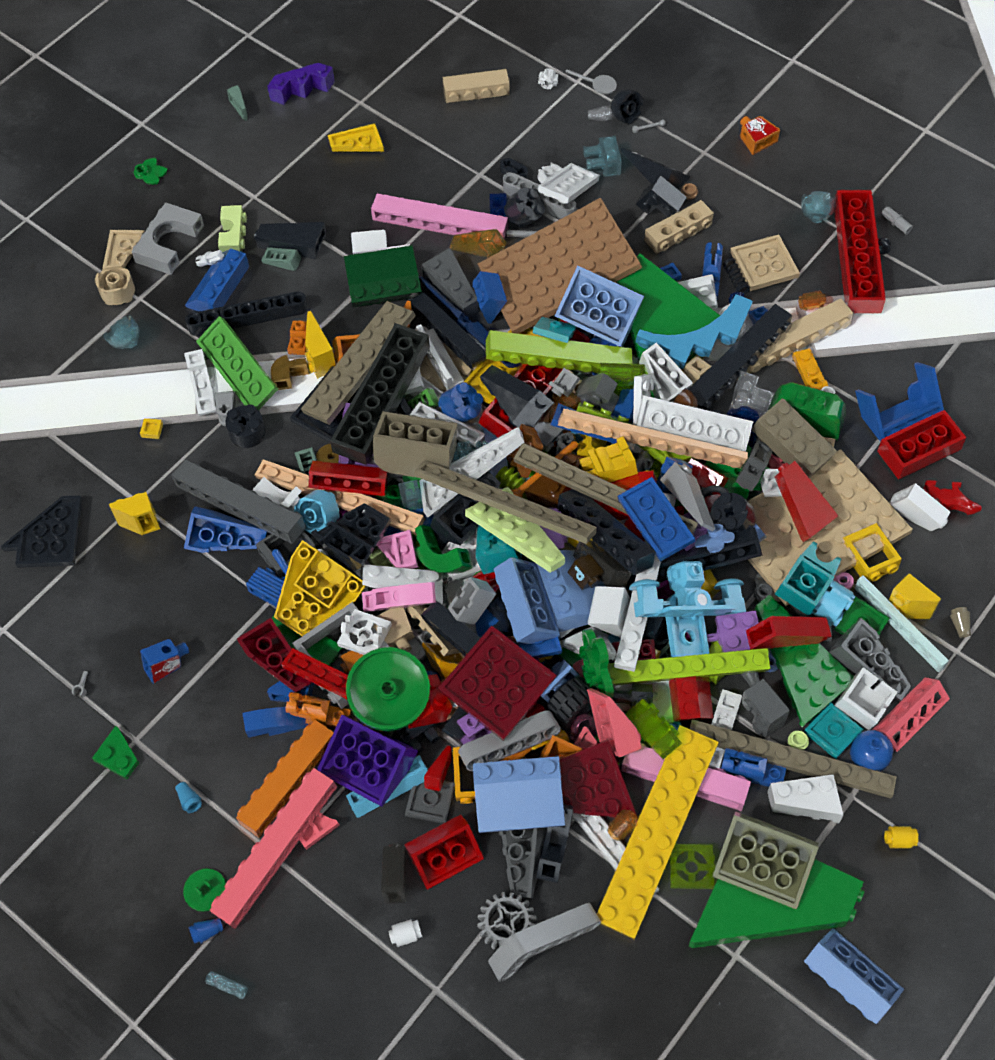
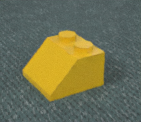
[889,573,941,619]

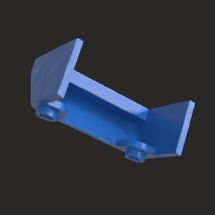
[855,362,944,442]

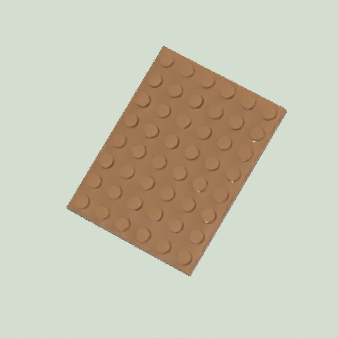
[478,198,642,334]

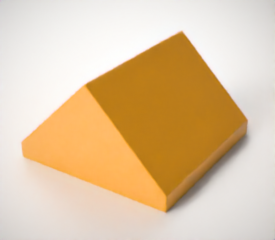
[422,642,465,680]

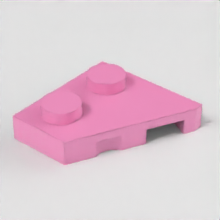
[377,530,418,569]

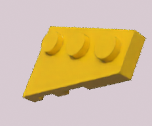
[328,124,384,151]

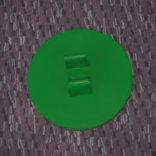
[183,869,226,912]

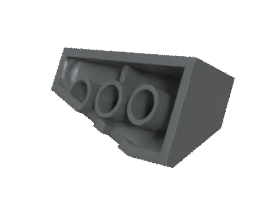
[829,618,911,702]

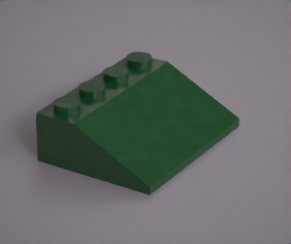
[344,245,421,308]

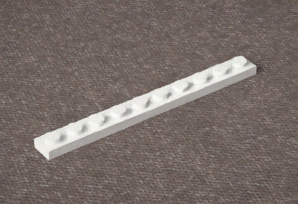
[614,493,676,672]

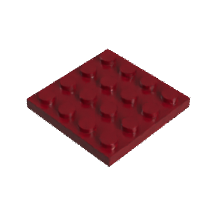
[438,626,557,741]

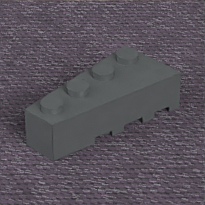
[422,248,479,319]

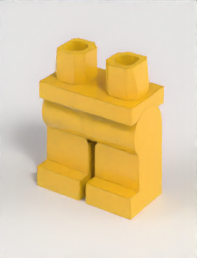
[579,436,638,482]

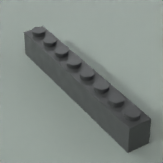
[171,460,306,544]

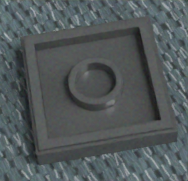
[405,781,455,824]

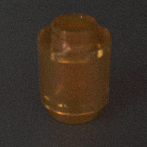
[798,291,826,311]
[607,809,638,841]

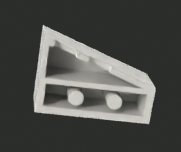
[639,343,693,402]

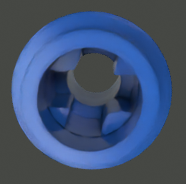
[189,918,223,944]

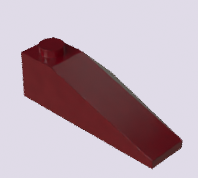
[237,618,312,693]

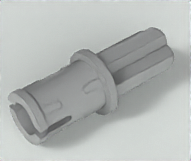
[882,207,913,235]

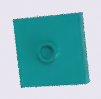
[532,317,576,343]
[804,703,863,759]

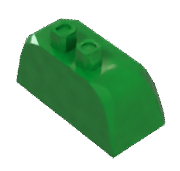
[770,382,847,441]

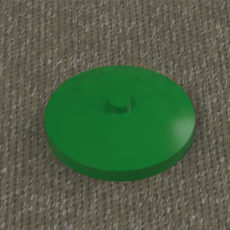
[346,647,430,731]

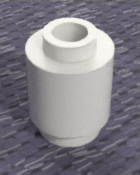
[388,919,422,947]

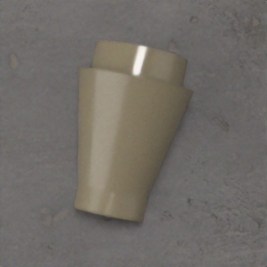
[950,607,971,638]

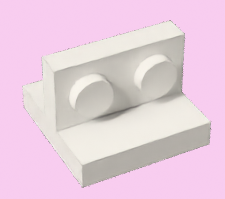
[678,274,718,309]

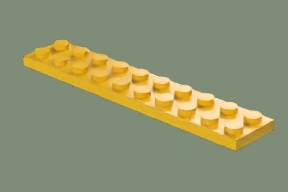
[597,725,719,940]

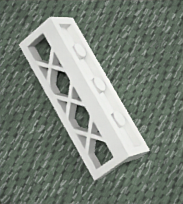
[416,325,464,390]

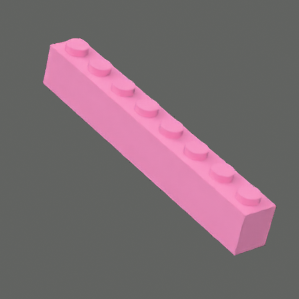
[371,194,508,244]

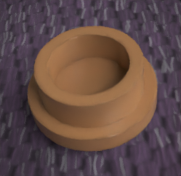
[681,183,698,200]

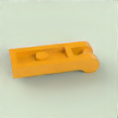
[792,348,828,390]

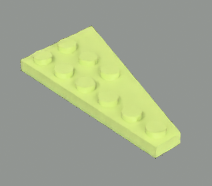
[465,487,565,573]

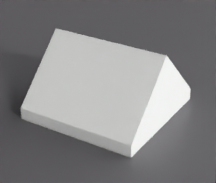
[587,586,631,638]

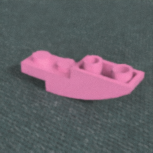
[362,582,436,612]

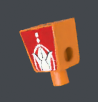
[740,116,780,155]

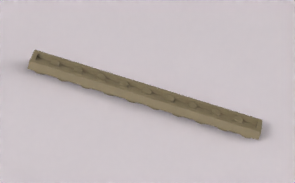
[513,443,698,535]
[415,460,597,544]
[690,720,896,798]

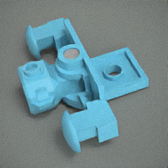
[629,561,746,657]

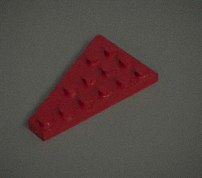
[559,739,638,819]

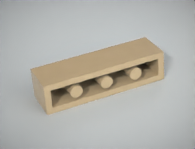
[443,69,510,103]

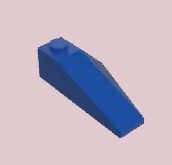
[184,507,267,553]

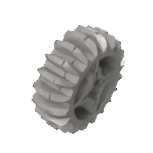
[477,892,536,949]

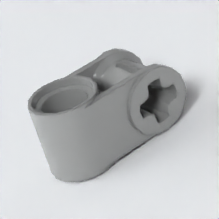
[215,391,236,426]

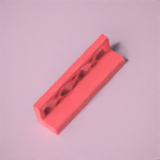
[872,677,950,752]

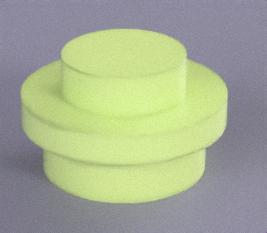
[788,731,809,750]

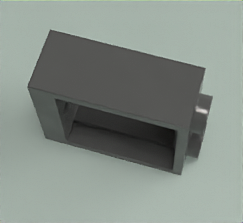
[256,529,318,578]

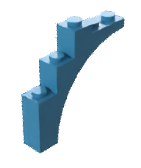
[635,294,753,369]

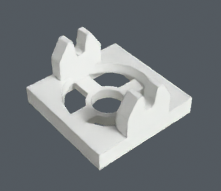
[337,609,392,655]

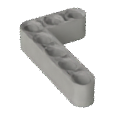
[488,903,601,982]

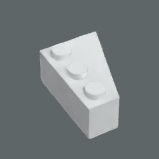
[768,775,843,823]

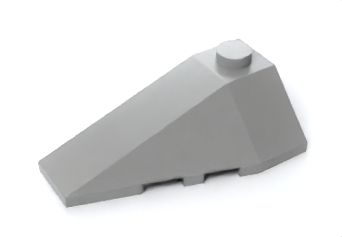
[660,462,715,532]

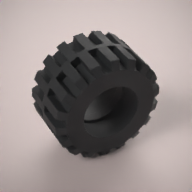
[545,676,595,731]

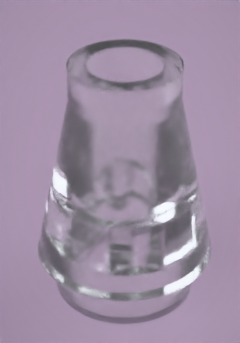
[588,105,612,122]

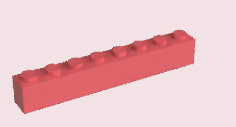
[210,768,337,929]

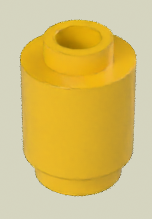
[884,826,918,848]

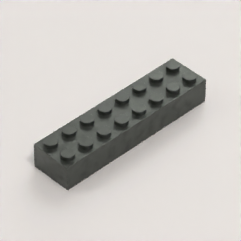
[330,323,430,465]

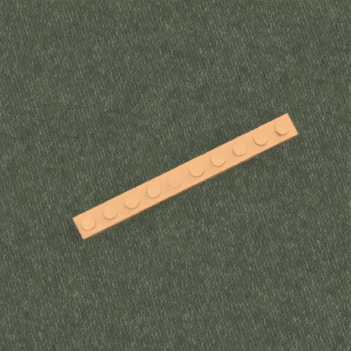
[558,409,748,469]
[255,459,425,535]

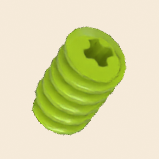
[495,466,528,500]

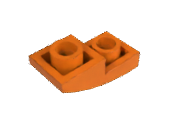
[287,320,307,355]

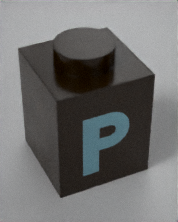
[567,554,604,590]

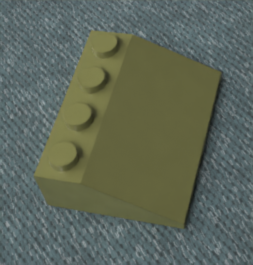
[712,812,819,909]

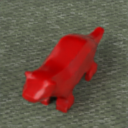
[923,480,982,515]

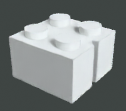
[835,668,897,730]

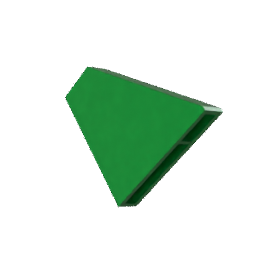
[616,254,720,398]
[689,859,865,948]

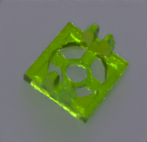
[669,844,715,889]

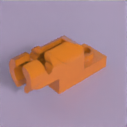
[285,692,350,729]

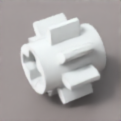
[538,69,558,89]

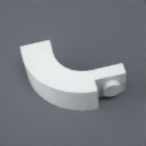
[253,477,302,512]

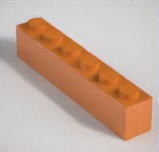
[236,720,334,838]

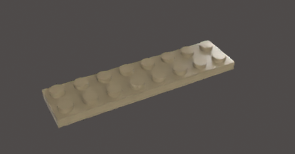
[301,301,416,425]

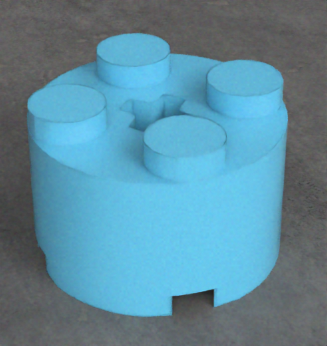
[294,490,340,533]
[811,580,855,626]

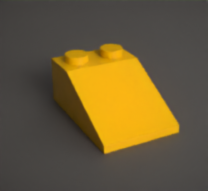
[305,311,336,379]

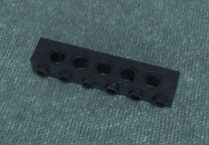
[557,489,656,576]

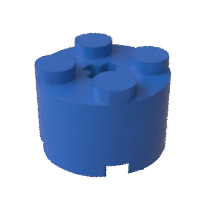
[438,382,483,423]

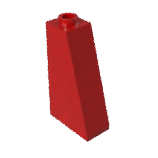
[774,461,838,542]
[746,616,832,650]

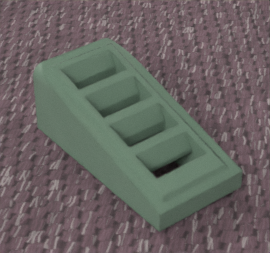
[227,85,248,121]
[261,248,301,271]
[295,447,317,475]

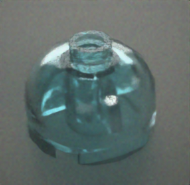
[801,192,836,223]
[103,315,140,349]

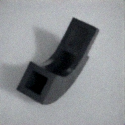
[536,804,574,883]

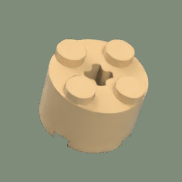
[95,264,135,305]

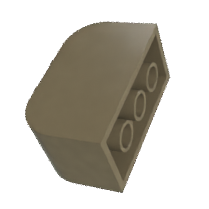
[373,411,458,478]

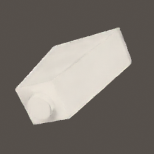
[889,483,950,531]

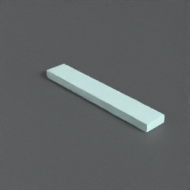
[855,575,949,673]

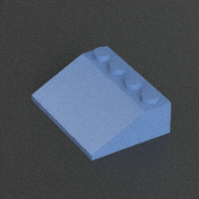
[555,265,644,347]
[534,550,606,633]
[473,756,565,833]

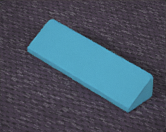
[346,755,428,817]

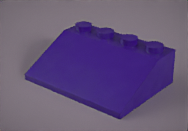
[317,715,418,806]

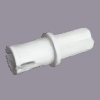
[196,250,224,267]

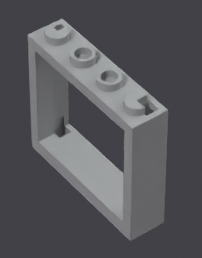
[293,602,389,709]

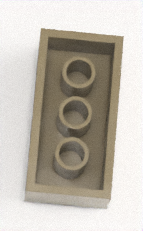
[751,398,837,479]

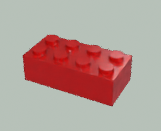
[877,410,966,480]

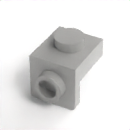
[549,368,580,397]

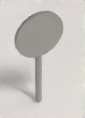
[566,69,617,94]

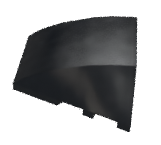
[311,503,391,571]

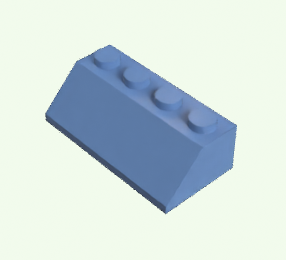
[493,557,560,644]
[804,928,904,1024]

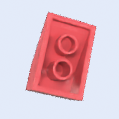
[587,688,642,757]

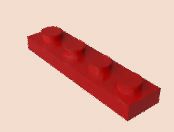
[281,648,348,699]

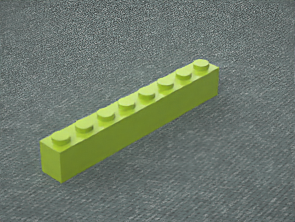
[486,330,633,377]
[608,648,770,686]

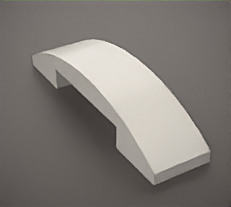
[184,349,216,416]
[709,689,742,768]

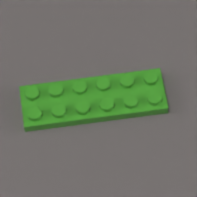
[196,316,279,410]

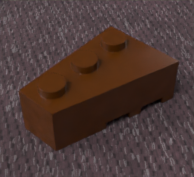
[525,453,584,508]

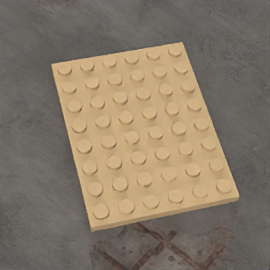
[748,449,913,606]

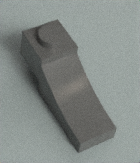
[735,439,773,491]

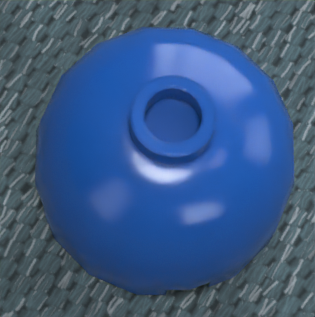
[850,730,893,772]

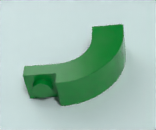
[415,525,473,574]

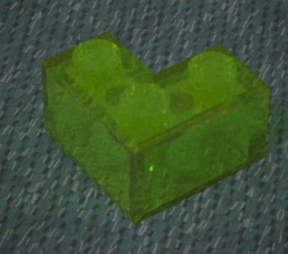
[625,699,682,759]

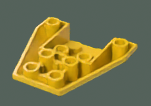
[274,540,366,636]

